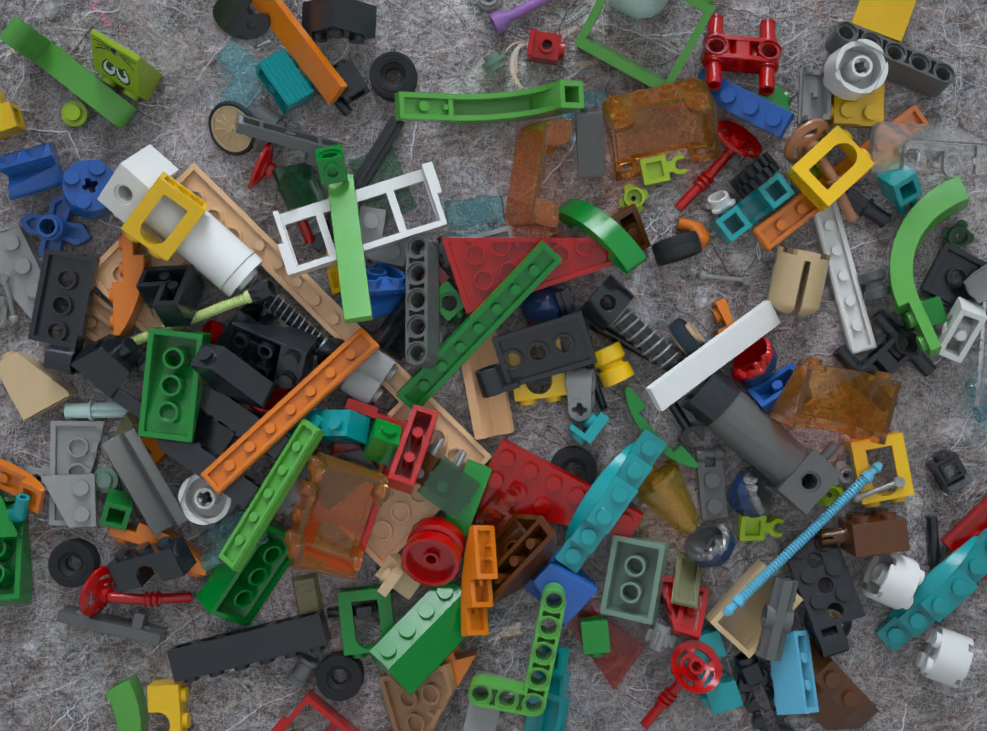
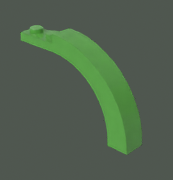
[395,80,584,124]
[888,176,970,358]
[105,674,148,731]

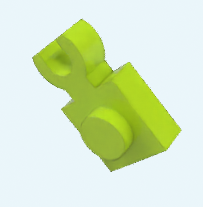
[638,154,688,187]
[736,513,784,541]

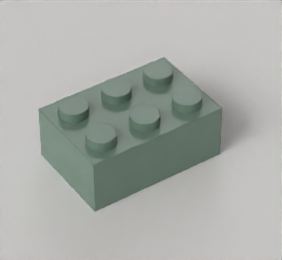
[600,535,670,625]

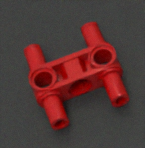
[700,14,782,95]

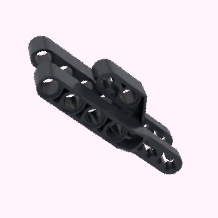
[110,354,290,509]

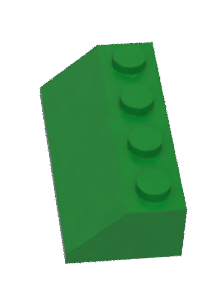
[196,518,302,626]
[369,581,468,697]

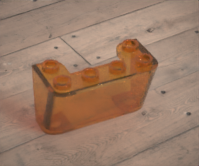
[601,77,719,181]
[284,451,389,580]

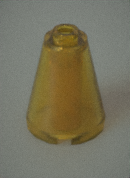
[636,459,700,533]

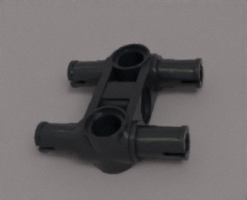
[832,309,937,413]

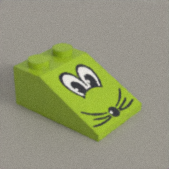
[90,29,163,102]

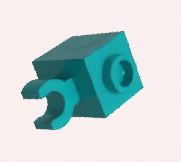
[876,162,923,215]

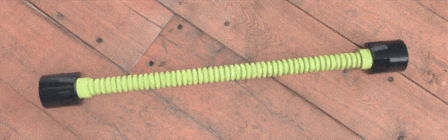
[76,278,278,374]

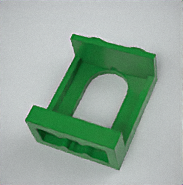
[337,584,395,659]

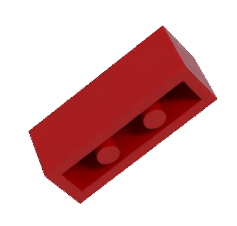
[386,404,439,495]

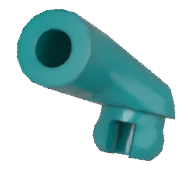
[8,494,30,523]

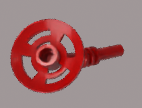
[674,120,762,212]
[248,142,315,244]
[79,566,192,617]
[640,640,722,729]

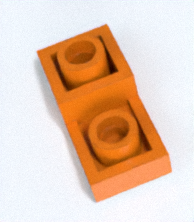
[710,298,733,336]

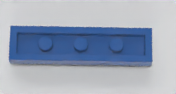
[689,68,795,139]

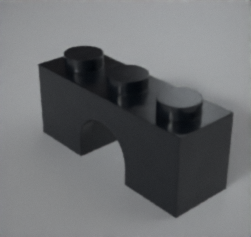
[107,535,197,593]

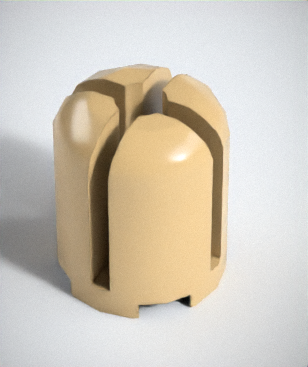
[767,246,831,316]

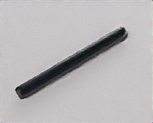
[312,115,404,254]

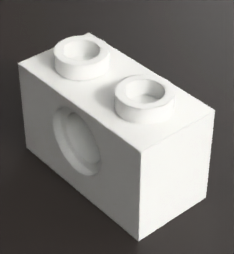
[937,296,987,363]

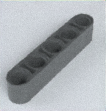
[825,21,955,97]
[405,235,439,369]

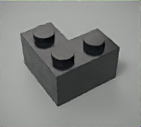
[302,0,377,44]
[136,265,205,327]

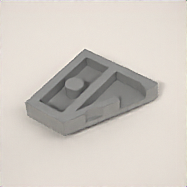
[42,473,98,528]

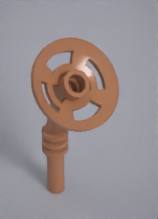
[784,118,857,223]

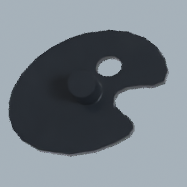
[213,0,271,40]

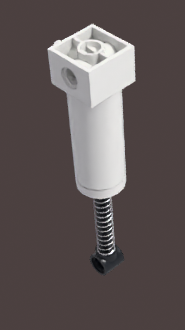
[97,144,345,366]

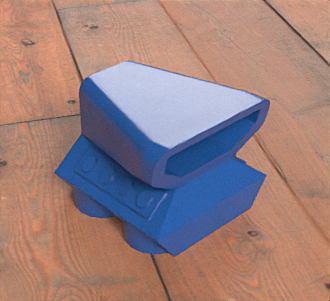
[0,142,64,200]
[339,262,406,319]
[524,549,598,627]

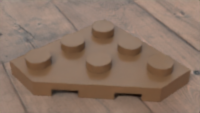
[378,662,457,731]

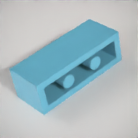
[770,630,819,715]

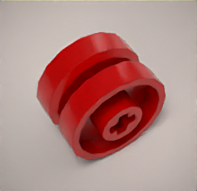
[401,517,465,587]

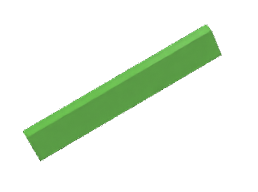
[328,174,373,324]
[218,418,325,572]

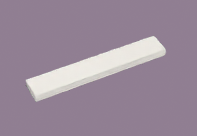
[812,200,877,354]
[646,300,781,411]

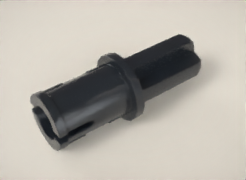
[845,187,892,228]

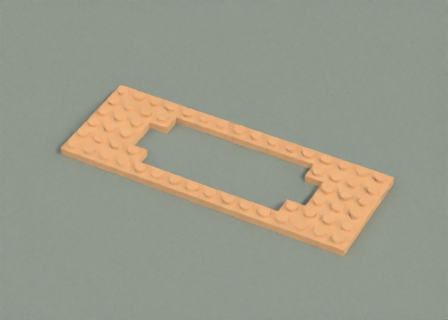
[95,163,492,567]

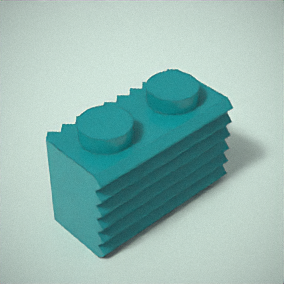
[255,49,314,115]

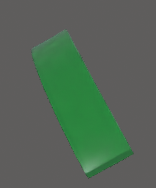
[553,198,646,274]
[623,386,699,469]
[445,459,492,539]

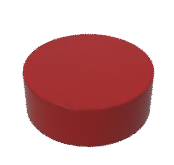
[202,320,223,345]

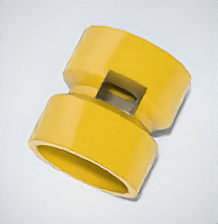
[593,341,635,388]

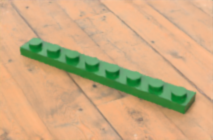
[396,240,563,409]

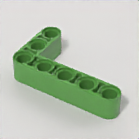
[0,16,138,130]
[468,582,566,717]

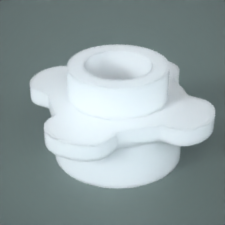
[706,190,736,214]

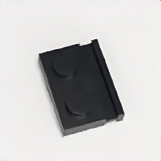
[372,299,425,360]

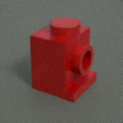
[526,28,566,66]

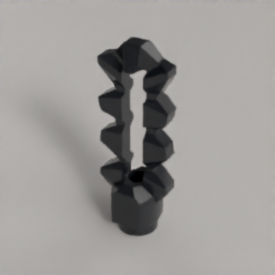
[734,652,795,731]

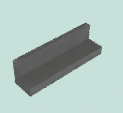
[101,428,187,535]

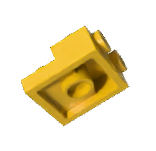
[828,81,885,128]

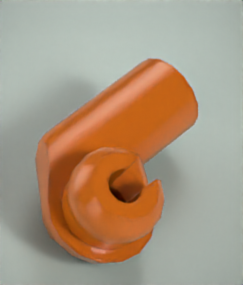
[676,217,710,249]

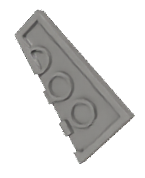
[0,226,63,326]
[49,420,106,525]

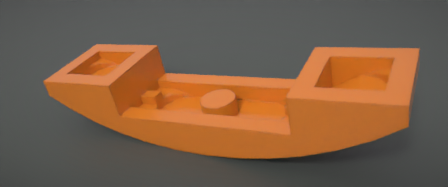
[0,459,46,514]

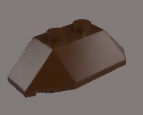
[492,513,557,604]
[809,637,879,730]

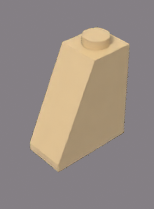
[0,350,78,420]

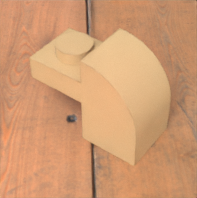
[375,553,421,600]

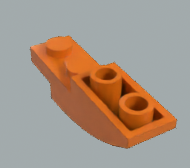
[109,230,151,336]
[108,520,213,578]

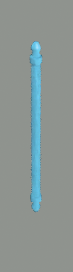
[723,462,883,617]

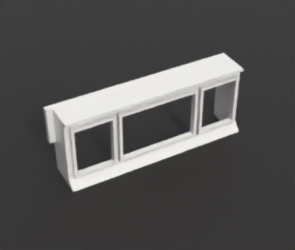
[273,161,447,277]

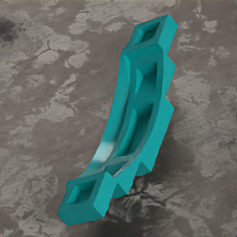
[555,428,667,573]
[874,528,987,652]
[524,645,571,731]

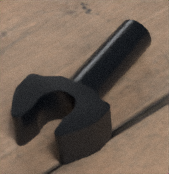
[668,401,705,448]
[327,602,377,619]

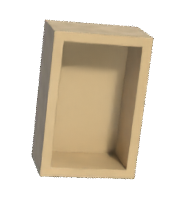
[705,559,803,659]

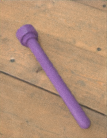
[489,0,553,34]

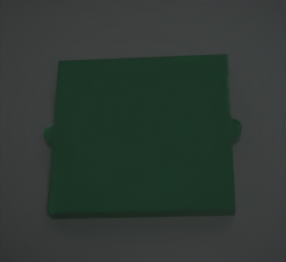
[271,162,326,211]
[417,456,480,519]

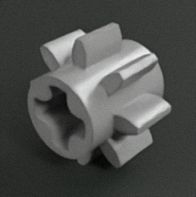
[643,619,677,652]

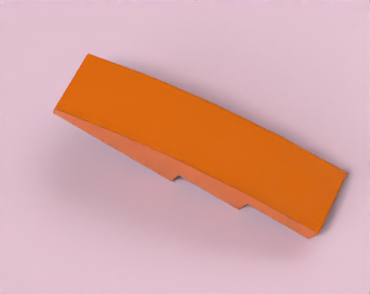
[460,525,498,637]

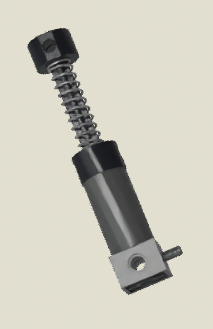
[578,275,842,515]

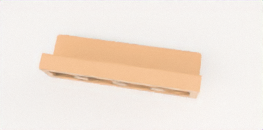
[461,330,514,440]

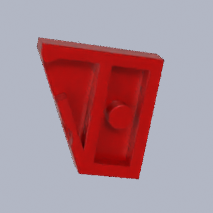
[661,575,710,641]

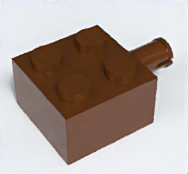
[818,508,910,557]

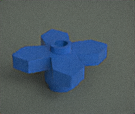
[20,194,93,259]

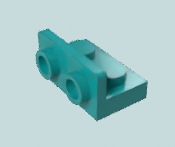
[568,411,610,445]

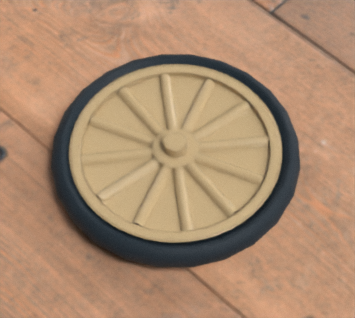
[208,101,255,156]

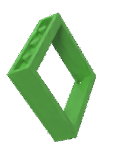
[574,0,716,96]

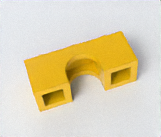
[147,679,191,731]

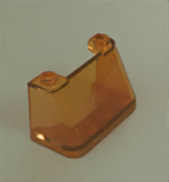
[505,118,574,234]
[770,356,902,445]

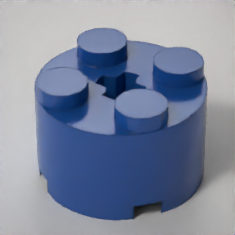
[62,159,114,220]

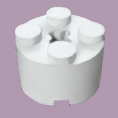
[823,39,889,101]
[178,474,237,525]
[862,552,925,610]
[916,626,974,688]

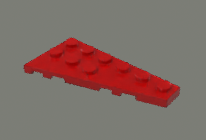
[441,237,615,314]
[478,437,644,538]

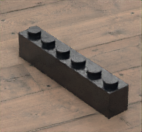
[167,608,331,683]

